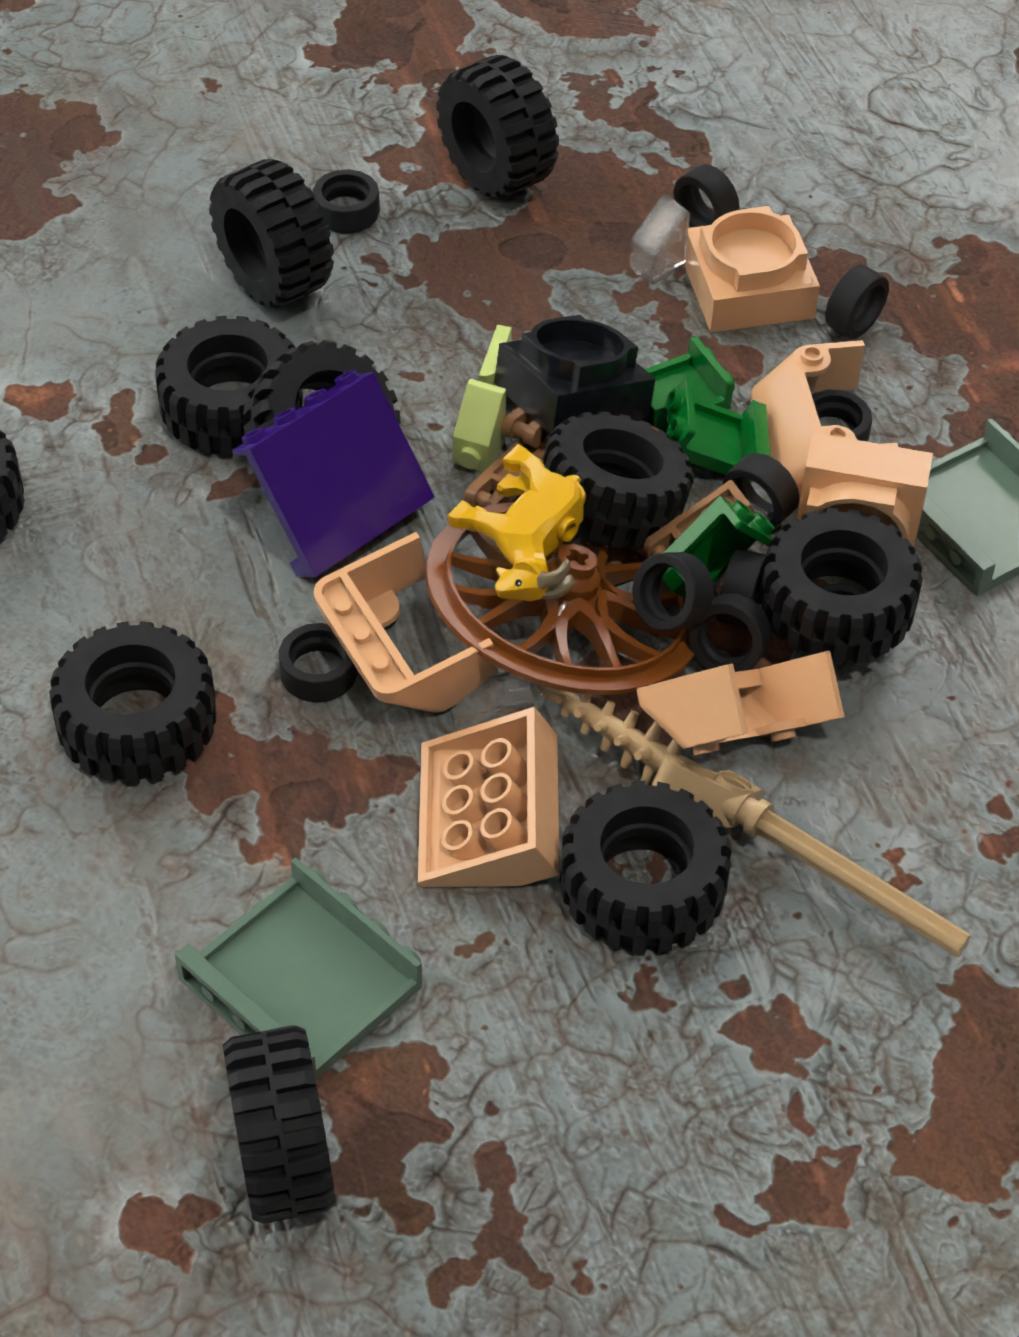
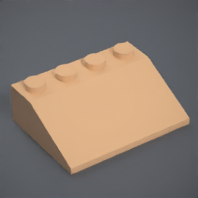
[418,707,560,887]

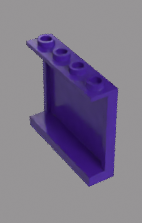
[232,370,435,577]

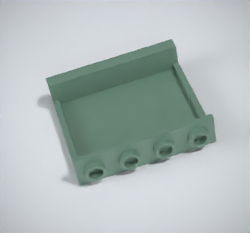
[917,418,1019,596]
[175,857,422,1079]

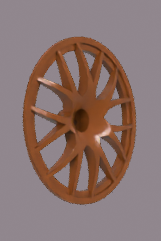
[425,502,695,695]

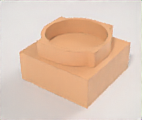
[683,206,820,333]
[797,432,933,547]

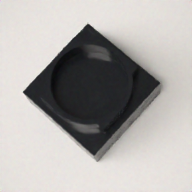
[494,315,656,435]

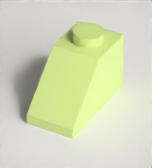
[453,379,506,472]

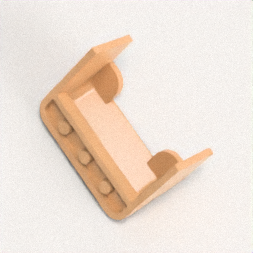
[750,340,898,499]
[314,532,501,713]
[636,651,845,756]

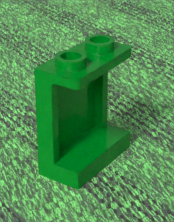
[642,336,735,433]
[665,377,771,483]
[662,496,775,598]

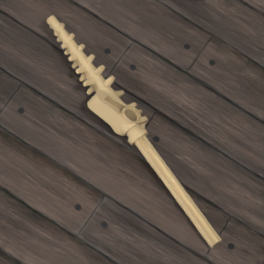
[535,684,971,958]

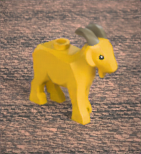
[447,444,586,601]

